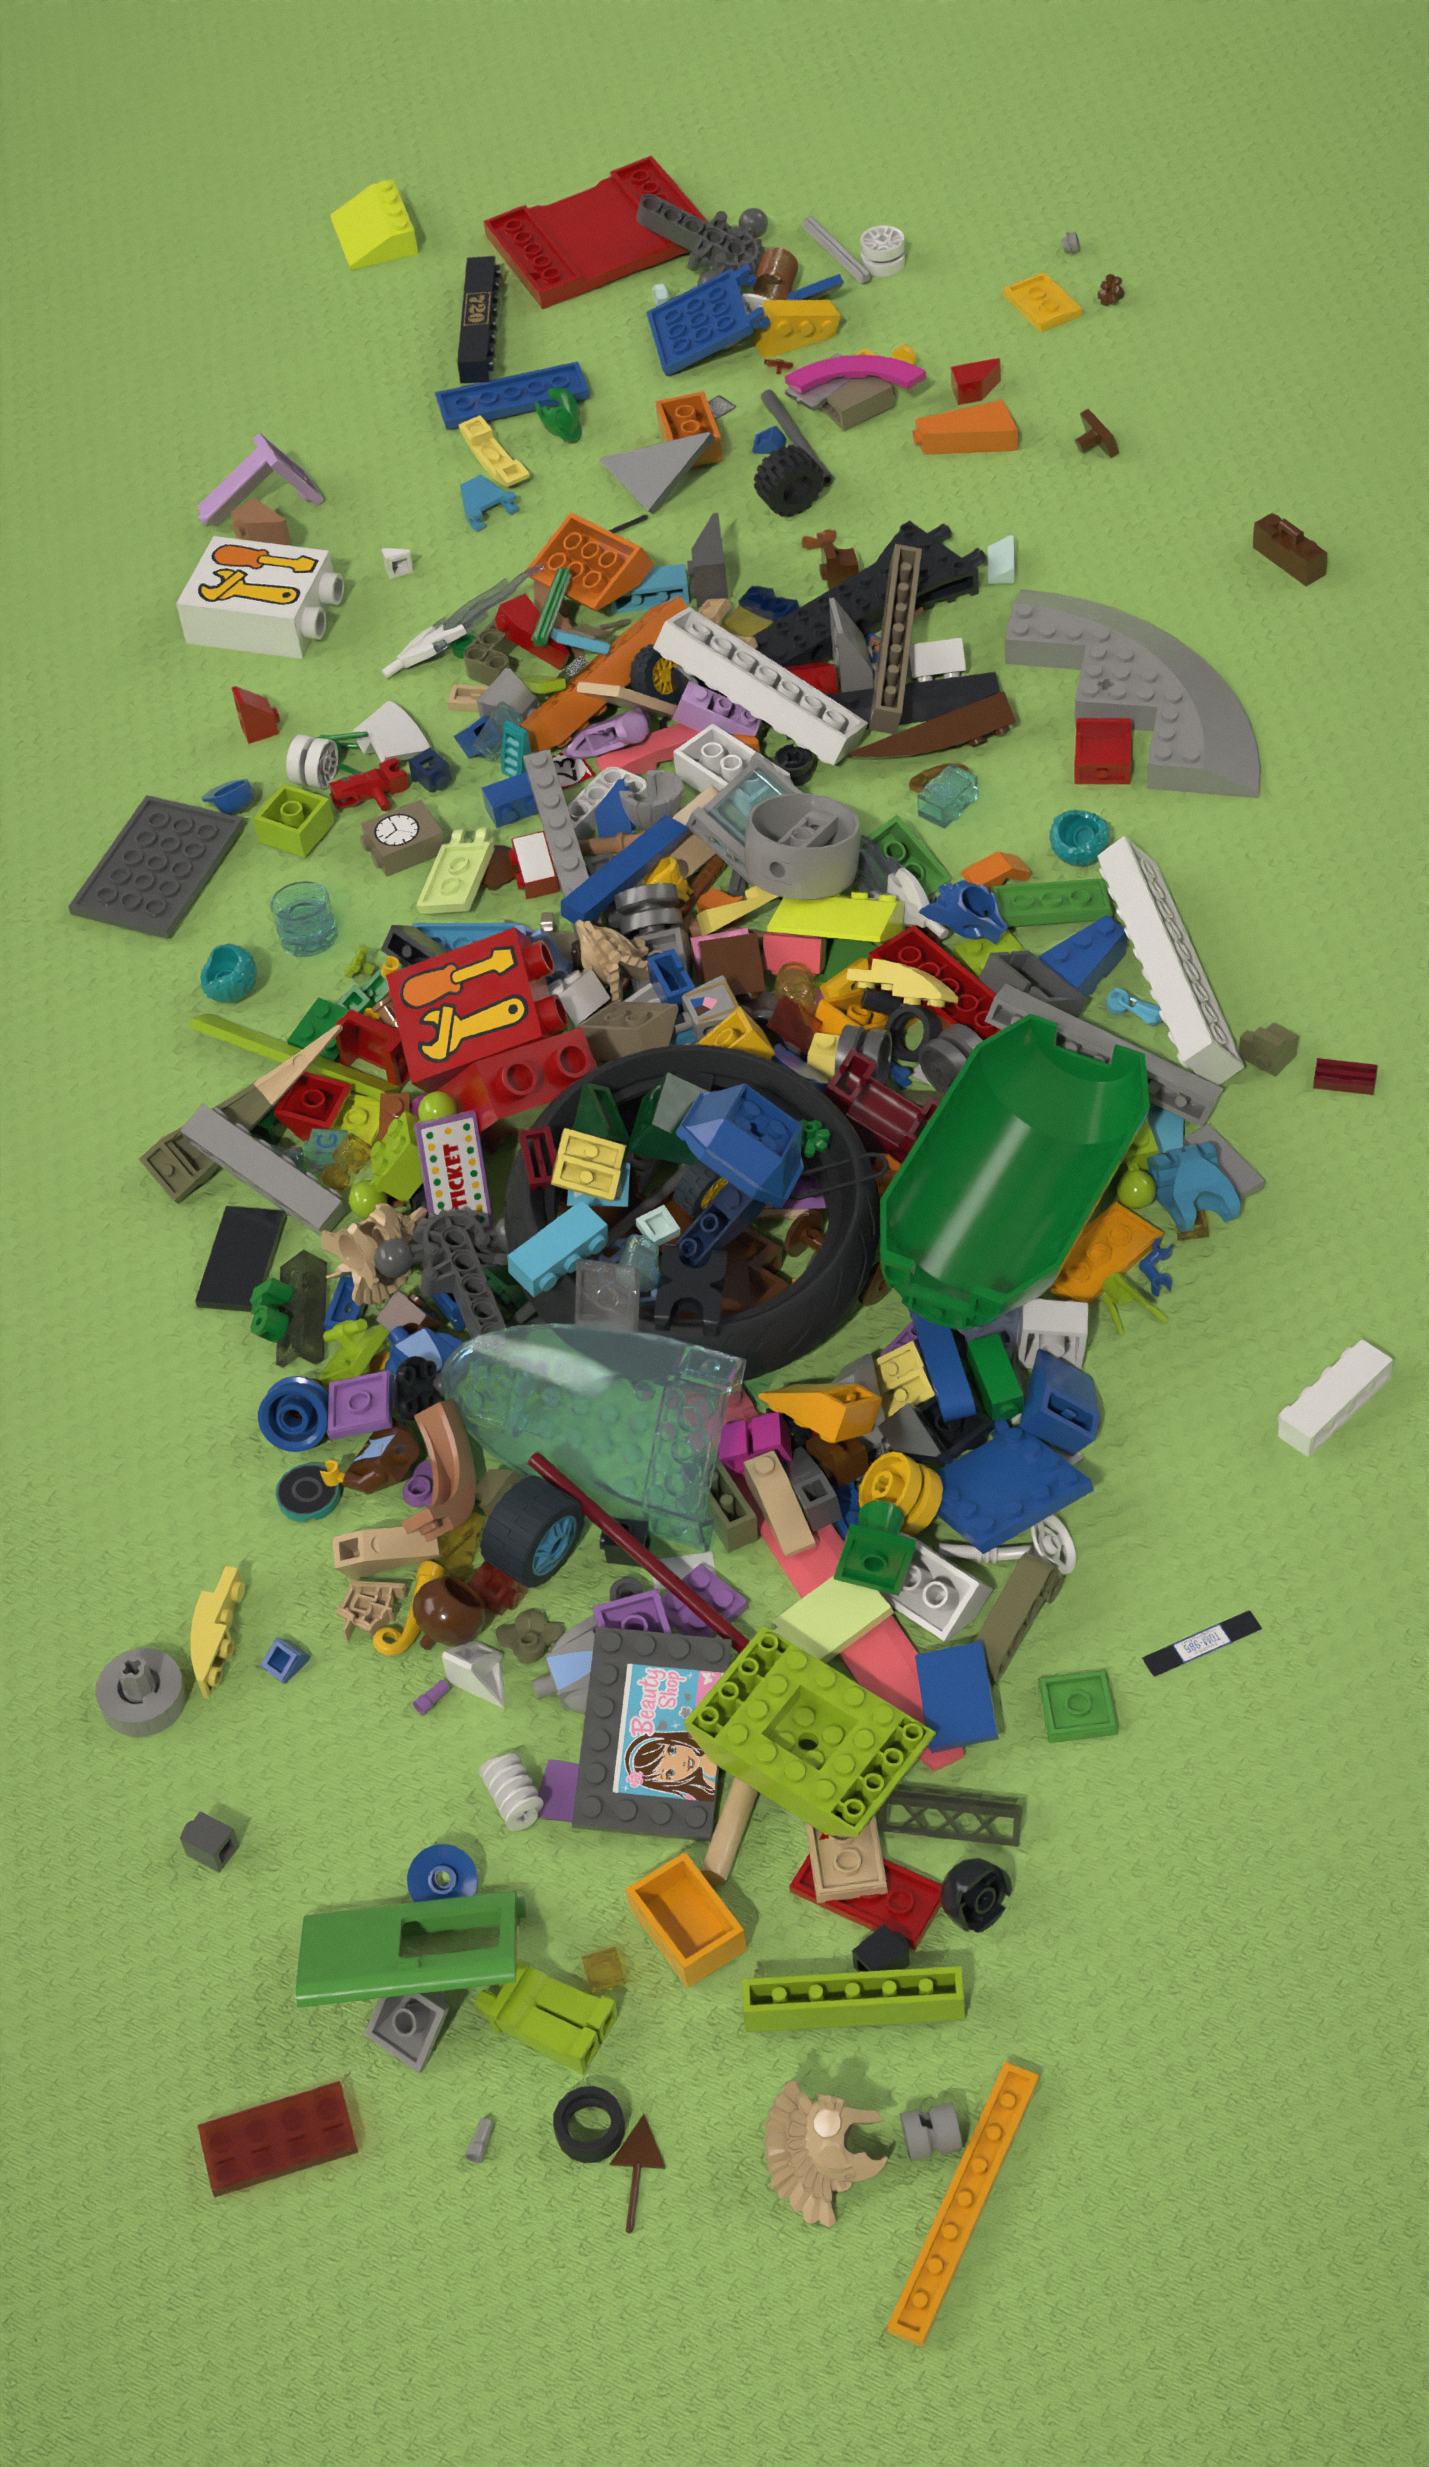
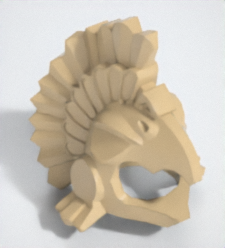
[575,919,650,1002]
[320,1203,428,1306]
[763,2080,888,2228]

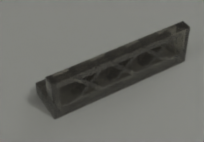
[276,1249,327,1368]
[879,1784,1025,1847]

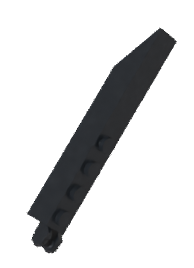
[762,672,1000,740]

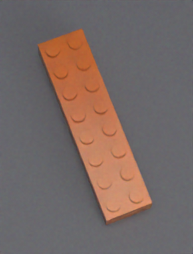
[518,595,688,753]

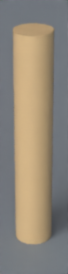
[700,1776,758,1886]

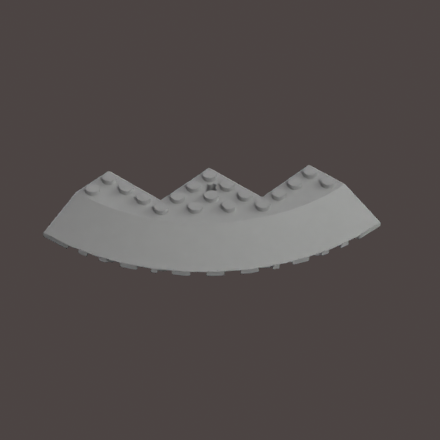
[1005,589,1260,798]

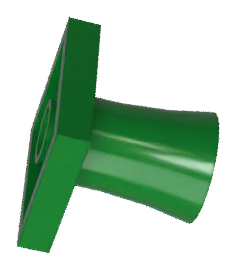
[833,1501,916,1596]

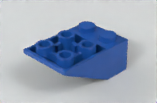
[1019,1348,1100,1457]

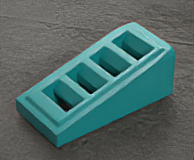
[501,720,531,777]

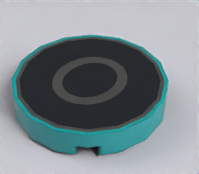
[275,1464,340,1522]

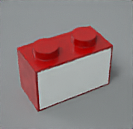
[508,831,559,900]

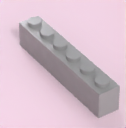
[180,1104,347,1237]

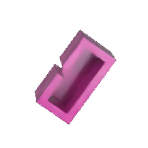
[718,1412,792,1476]

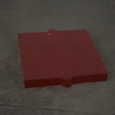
[766,994,823,1054]

